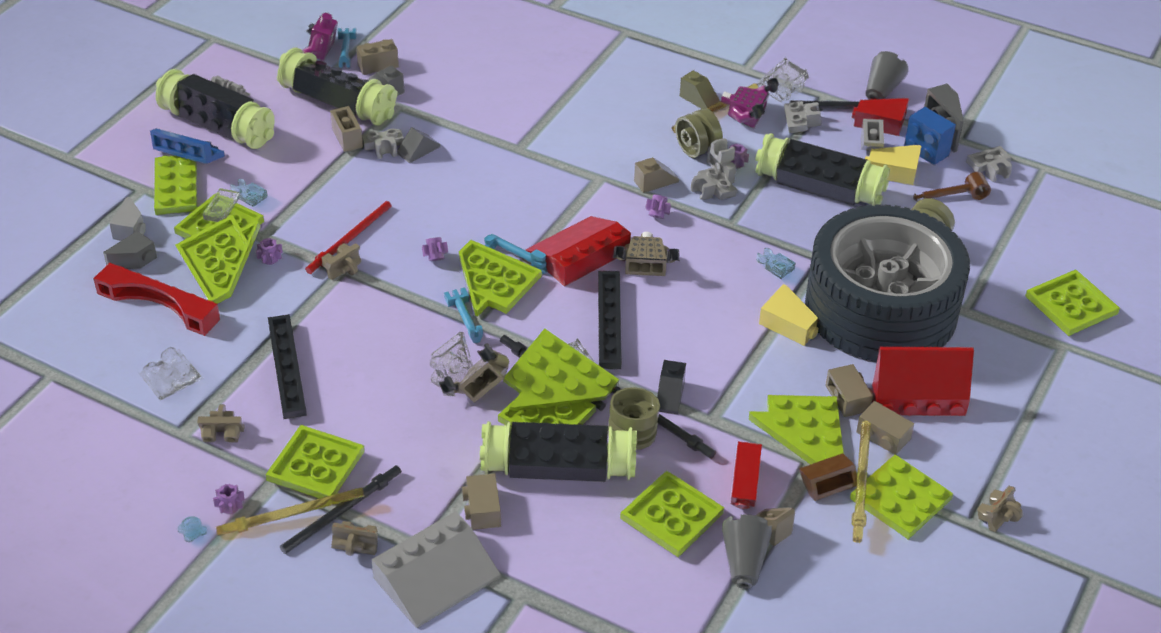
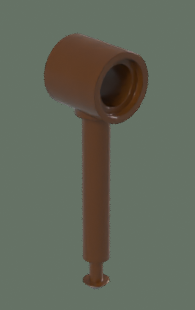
[913,172,991,201]

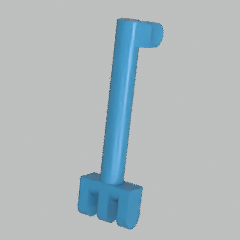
[337,28,357,68]
[484,234,547,275]
[444,287,483,343]

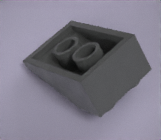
[924,83,964,152]

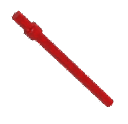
[305,201,392,274]

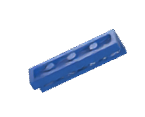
[150,128,225,164]

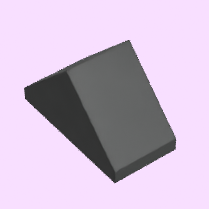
[397,127,440,163]

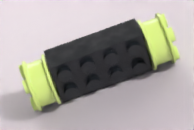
[277,47,398,126]
[155,69,275,149]
[756,133,890,206]
[480,421,637,482]

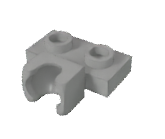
[784,101,821,133]
[362,129,404,159]
[707,138,736,184]
[966,146,1012,182]
[691,168,738,200]

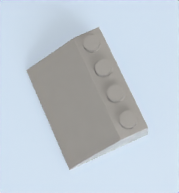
[371,511,501,628]

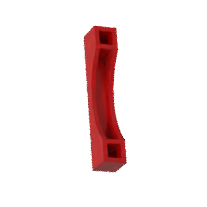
[93,262,220,336]

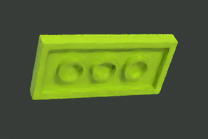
[154,156,197,215]

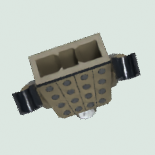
[613,232,680,276]
[438,343,509,403]

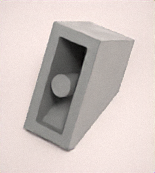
[861,119,884,151]
[109,197,146,241]

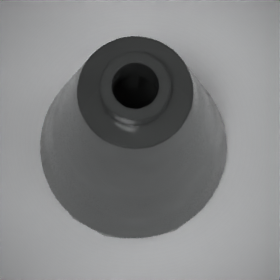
[865,51,909,100]
[722,514,772,589]

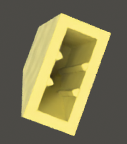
[865,145,921,185]
[759,284,818,346]

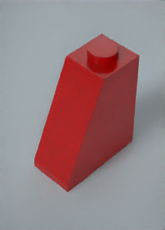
[852,98,909,136]
[731,441,762,509]

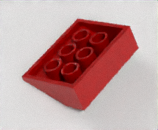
[525,216,631,287]
[871,347,974,416]

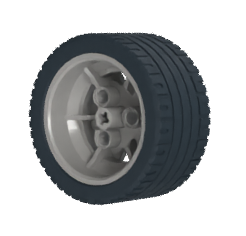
[805,204,970,362]

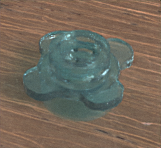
[177,516,207,542]

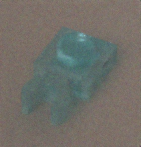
[230,179,268,207]
[756,247,796,279]

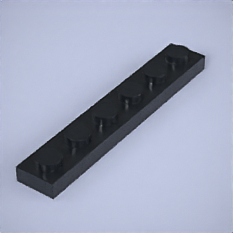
[598,271,622,369]
[267,314,307,419]

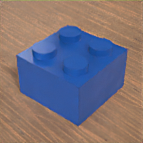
[904,107,956,165]

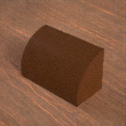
[799,453,859,501]

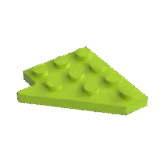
[175,215,261,304]
[459,240,542,317]
[503,328,619,411]
[749,395,844,464]

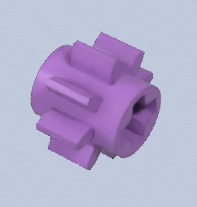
[729,144,749,169]
[645,195,671,219]
[422,237,449,261]
[256,238,283,265]
[213,484,245,514]

